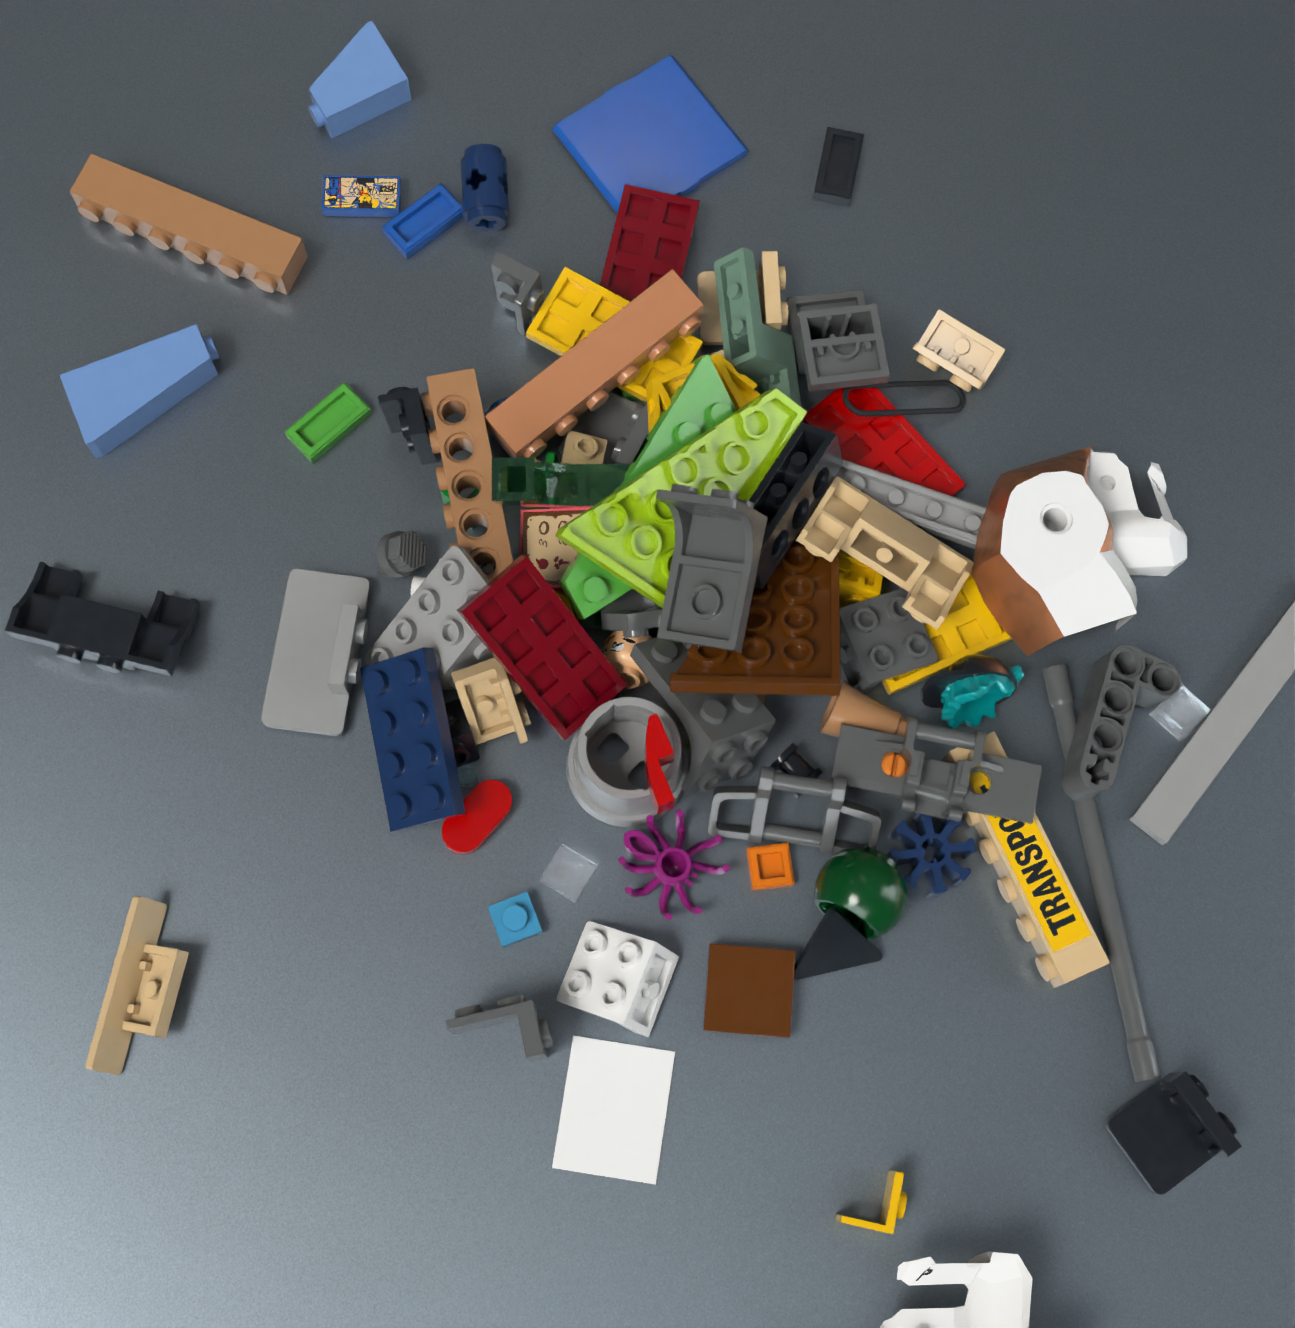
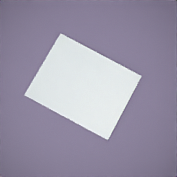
[552,1035,675,1185]

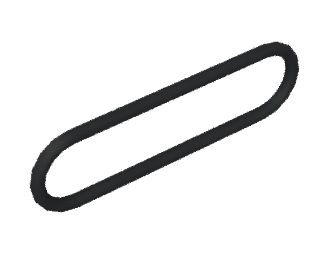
[842,380,966,417]

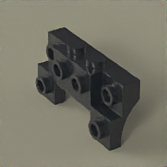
[5,562,201,676]

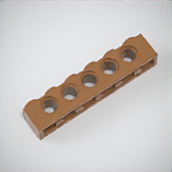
[421,368,513,581]

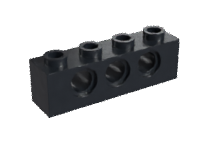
[749,422,843,589]

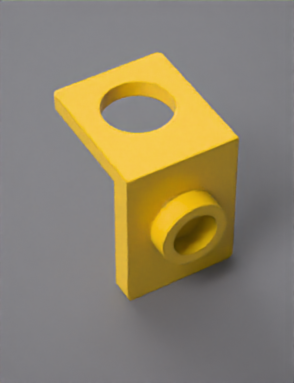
[835,1170,907,1234]

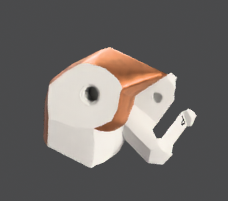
[971,446,1187,656]

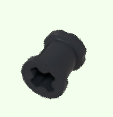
[769,743,823,798]

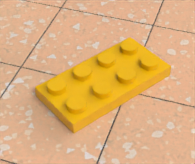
[526,267,703,402]
[882,570,1013,696]

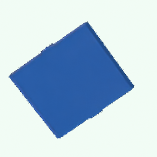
[552,55,749,213]

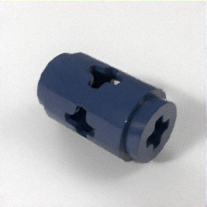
[461,144,509,232]

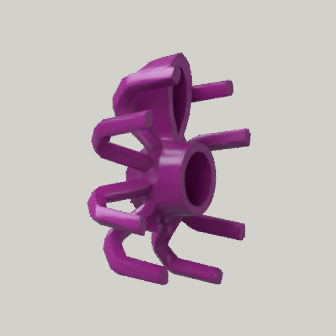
[618,809,730,920]

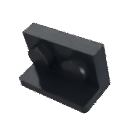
[378,387,437,465]

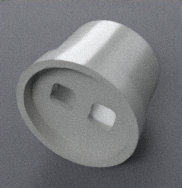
[566,697,690,827]

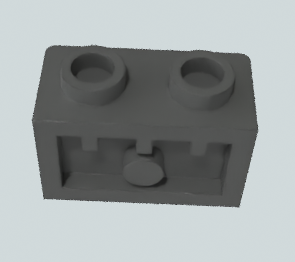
[491,251,544,336]

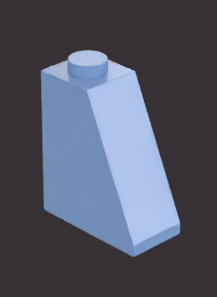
[308,21,412,139]

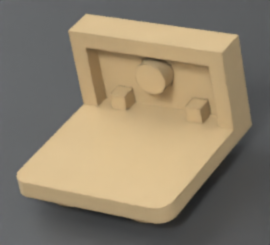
[697,251,788,345]

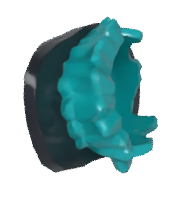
[920,654,1024,729]

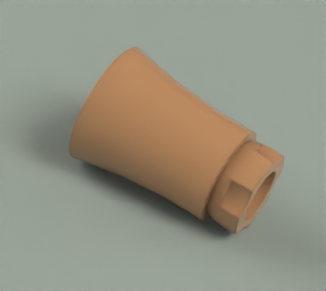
[819,680,908,738]

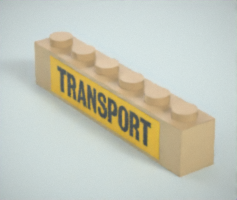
[942,731,1110,988]

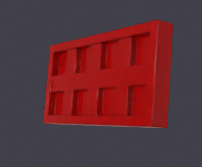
[803,388,966,497]

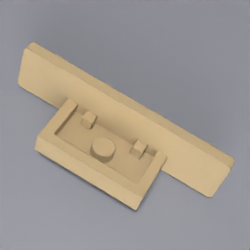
[85,896,189,1075]

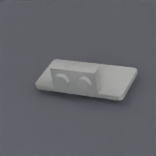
[365,546,493,690]
[261,569,370,736]

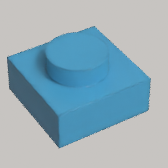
[488,892,543,948]

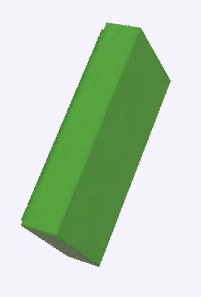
[284,382,372,464]

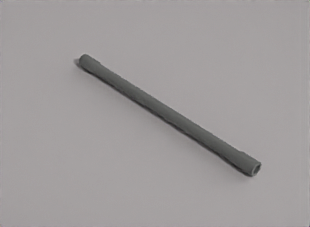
[1042,664,1161,1082]

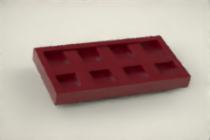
[600,184,700,302]
[457,555,627,741]

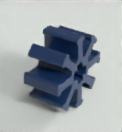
[886,813,976,899]

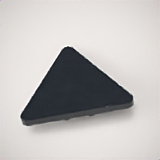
[794,908,883,980]

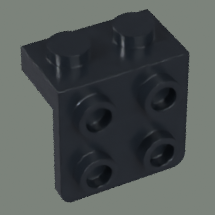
[1106,1071,1242,1195]

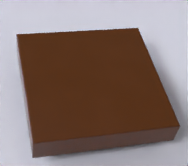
[703,943,795,1039]

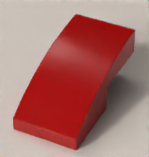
[644,713,675,815]

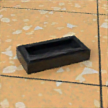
[812,127,864,206]

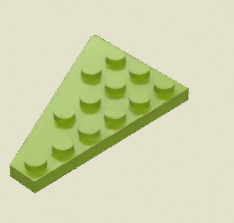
[555,388,807,608]

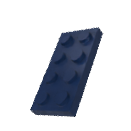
[360,647,466,832]

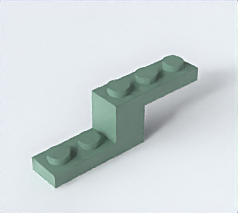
[714,247,803,422]

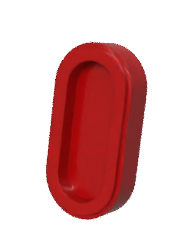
[442,780,513,855]

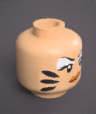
[604,630,653,689]

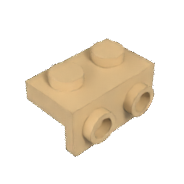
[912,309,1006,393]
[451,657,531,745]

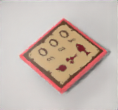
[519,507,591,589]

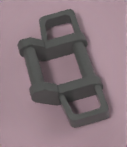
[708,766,881,854]

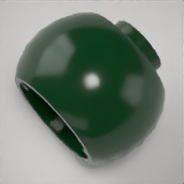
[814,847,908,939]

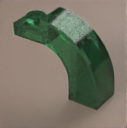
[492,457,629,508]

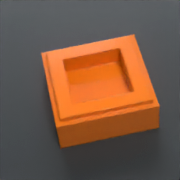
[746,843,795,891]

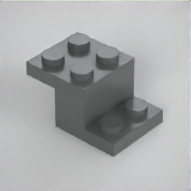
[786,289,890,392]

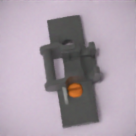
[830,716,1042,824]

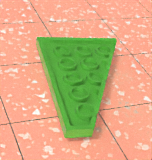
[559,354,736,619]

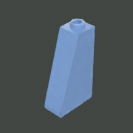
[59,324,220,459]

